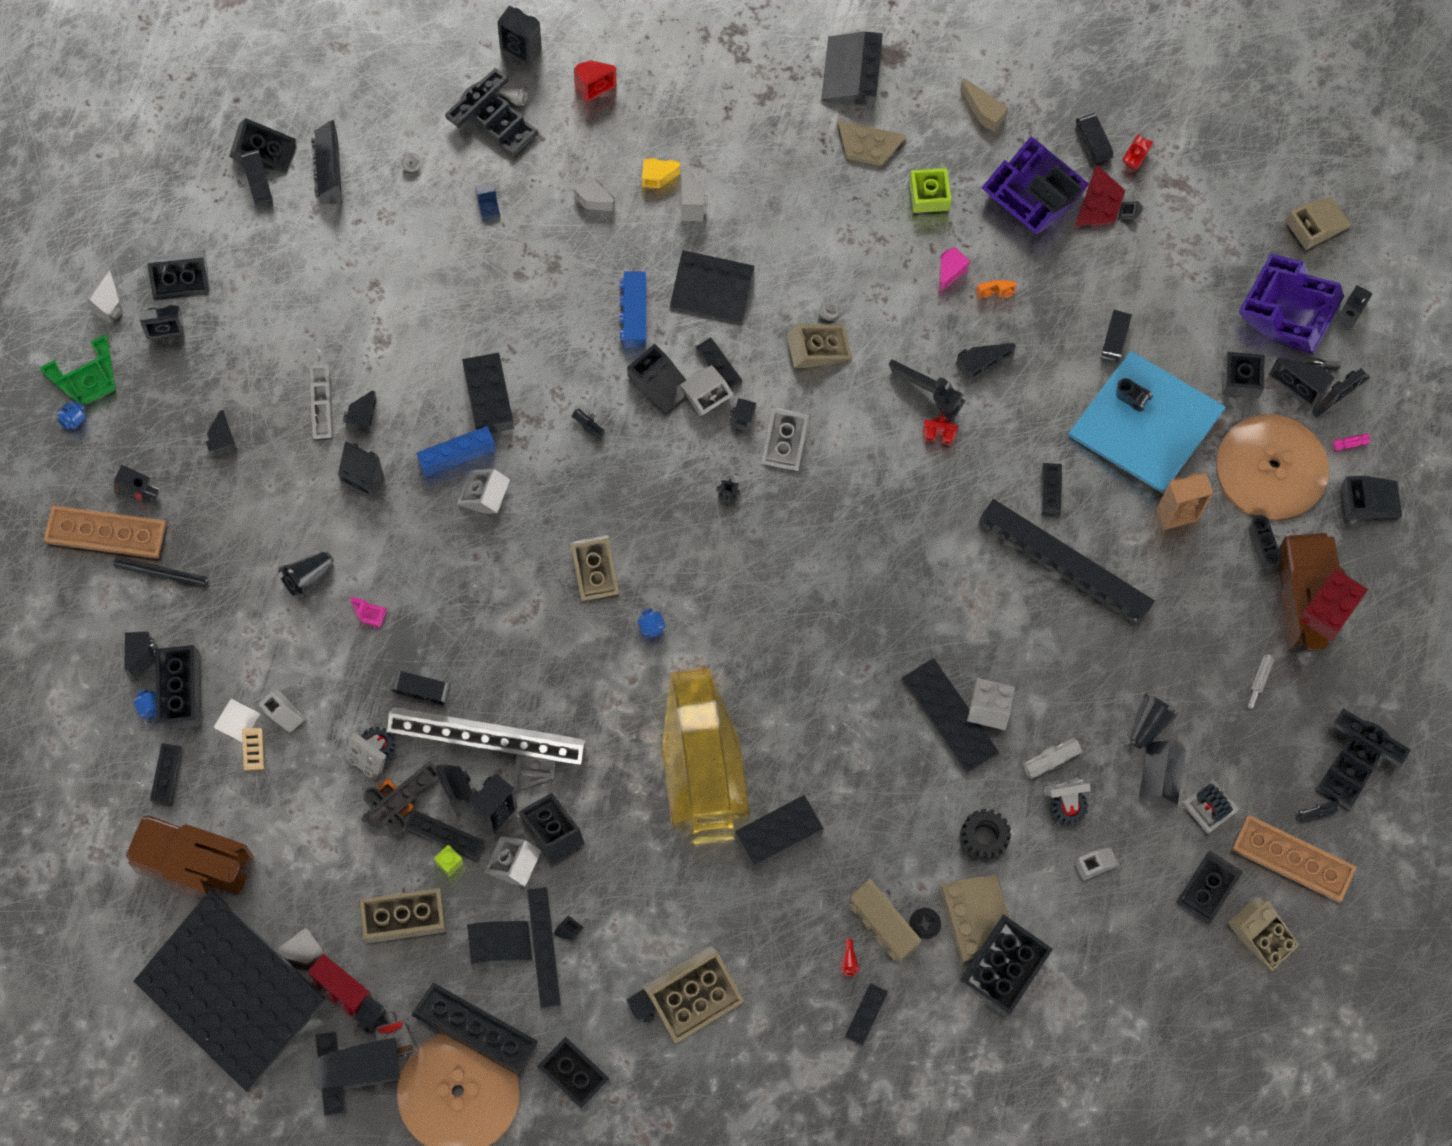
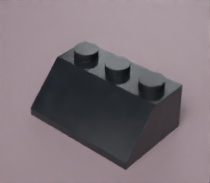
[147,250,209,298]

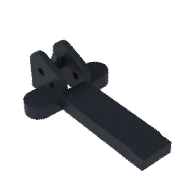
[888,359,966,419]
[361,761,439,834]

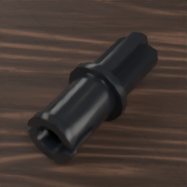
[571,408,605,439]
[1298,801,1339,822]

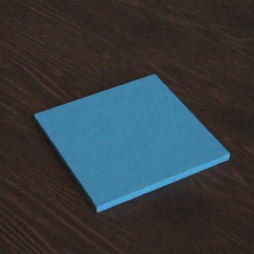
[1068,351,1225,494]

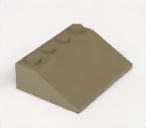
[939,875,1009,966]
[642,946,744,1044]

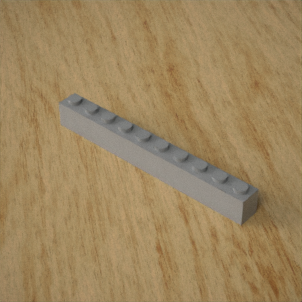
[387,707,586,765]

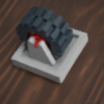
[346,727,396,781]
[1043,777,1091,825]
[1183,780,1239,834]

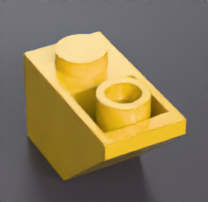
[642,158,680,188]

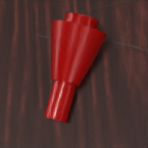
[840,938,860,976]

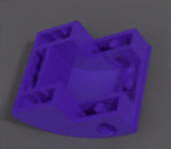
[981,136,1089,235]
[1239,253,1344,354]

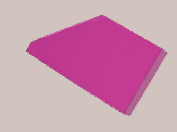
[350,597,387,628]

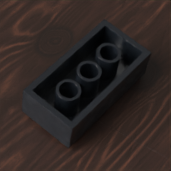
[462,352,514,433]
[469,773,518,838]
[734,795,824,871]

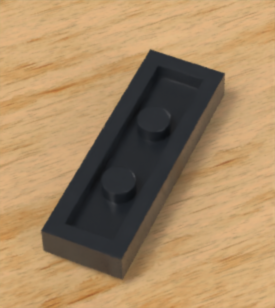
[696,337,742,389]
[150,743,182,804]
[844,983,888,1047]

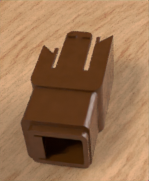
[1279,533,1346,650]
[126,816,254,900]

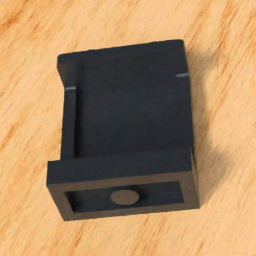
[1026,166,1082,213]

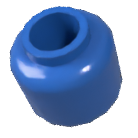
[57,401,86,430]
[637,608,666,638]
[133,689,156,720]

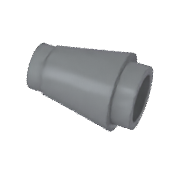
[499,87,528,106]

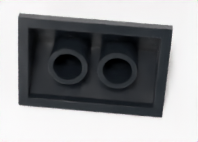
[1138,740,1186,806]

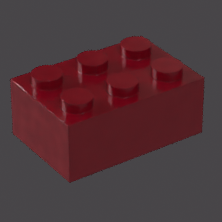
[1300,568,1369,642]
[307,953,373,1017]

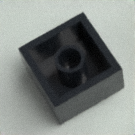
[1222,352,1265,398]

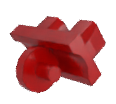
[1122,134,1153,169]
[922,413,958,445]

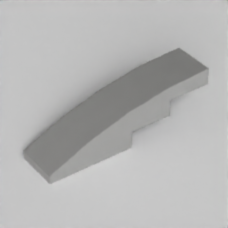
[309,364,332,439]

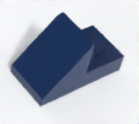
[475,183,500,221]

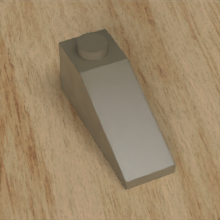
[960,78,1008,131]

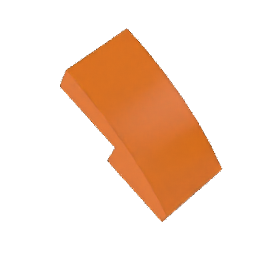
[975,280,1017,299]

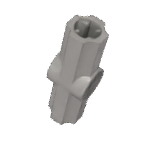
[1023,738,1082,779]

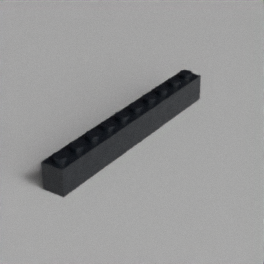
[979,499,1155,624]

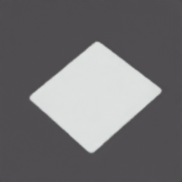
[214,699,260,742]

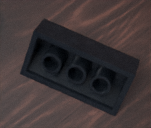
[311,120,342,205]
[155,645,201,728]

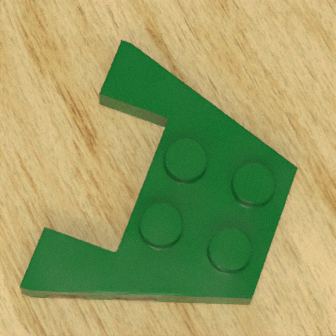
[39,334,116,406]

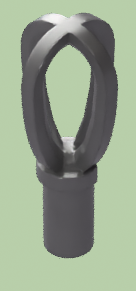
[1301,356,1341,369]

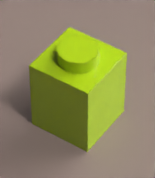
[434,845,463,877]

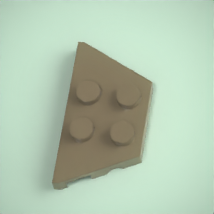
[837,121,906,166]

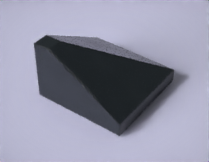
[1119,201,1143,219]
[554,915,584,940]

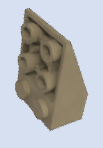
[1286,197,1352,250]
[1228,897,1299,971]

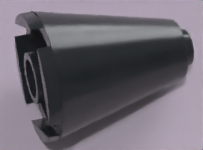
[278,551,334,600]
[1129,693,1178,749]

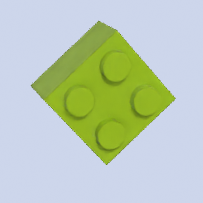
[909,168,952,213]

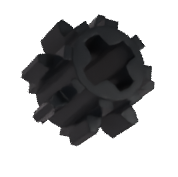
[717,478,740,503]

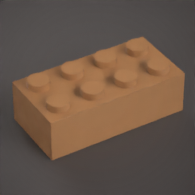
[1156,472,1214,530]

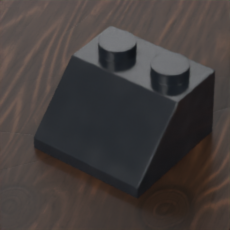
[140,305,184,339]
[124,632,158,682]

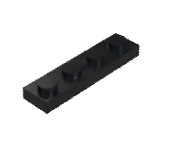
[405,809,485,860]

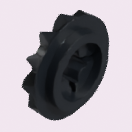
[909,908,941,940]

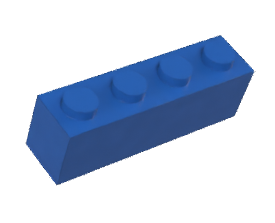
[620,271,646,347]
[416,426,495,477]

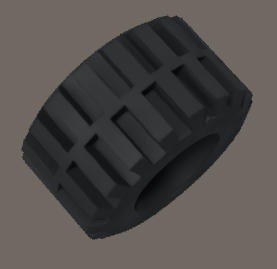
[959,809,1011,862]

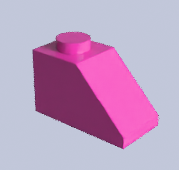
[939,246,970,291]

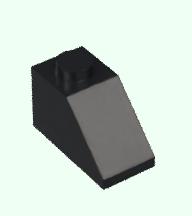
[343,391,377,433]
[206,410,237,457]
[355,995,387,1033]

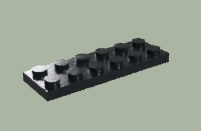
[901,658,999,775]
[412,982,538,1075]

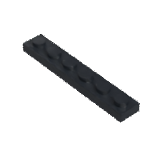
[527,887,561,1009]

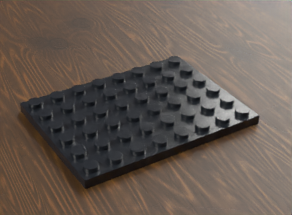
[133,890,327,1092]

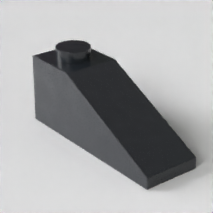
[956,343,1016,381]

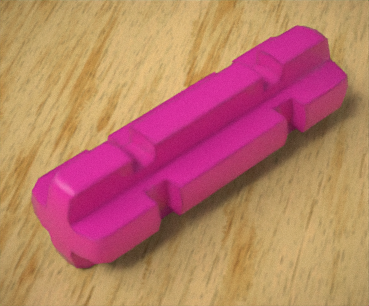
[1333,433,1370,450]

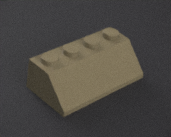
[849,879,922,963]

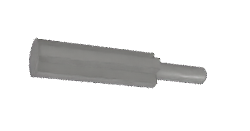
[1248,654,1275,709]

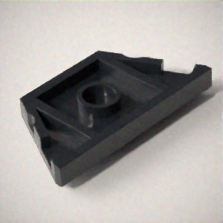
[1312,368,1370,418]

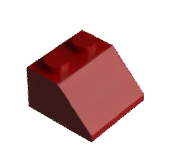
[574,60,617,102]

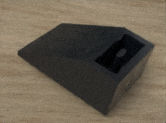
[627,343,687,413]
[338,441,384,498]
[1341,476,1402,520]

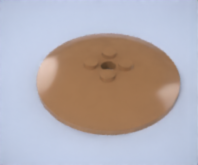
[1216,414,1329,521]
[397,1034,520,1146]

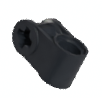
[1116,378,1153,412]

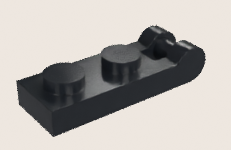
[1041,463,1062,516]

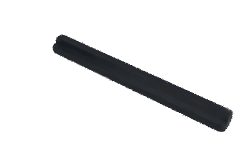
[113,556,208,587]

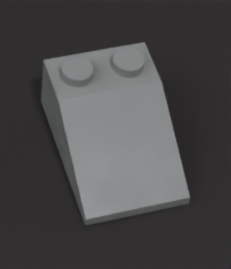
[761,407,811,471]

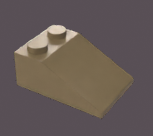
[786,324,852,368]
[571,535,619,601]

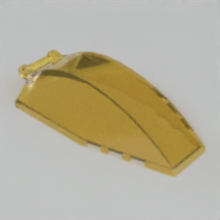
[662,668,750,834]

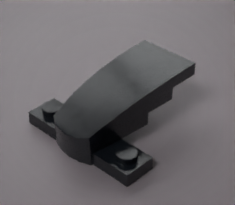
[445,68,539,157]
[1316,708,1411,810]
[311,1031,401,1117]

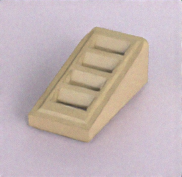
[242,728,264,771]

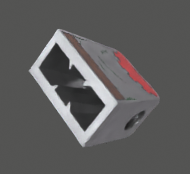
[376,1012,419,1059]

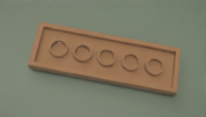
[44,505,167,559]
[1231,814,1357,903]

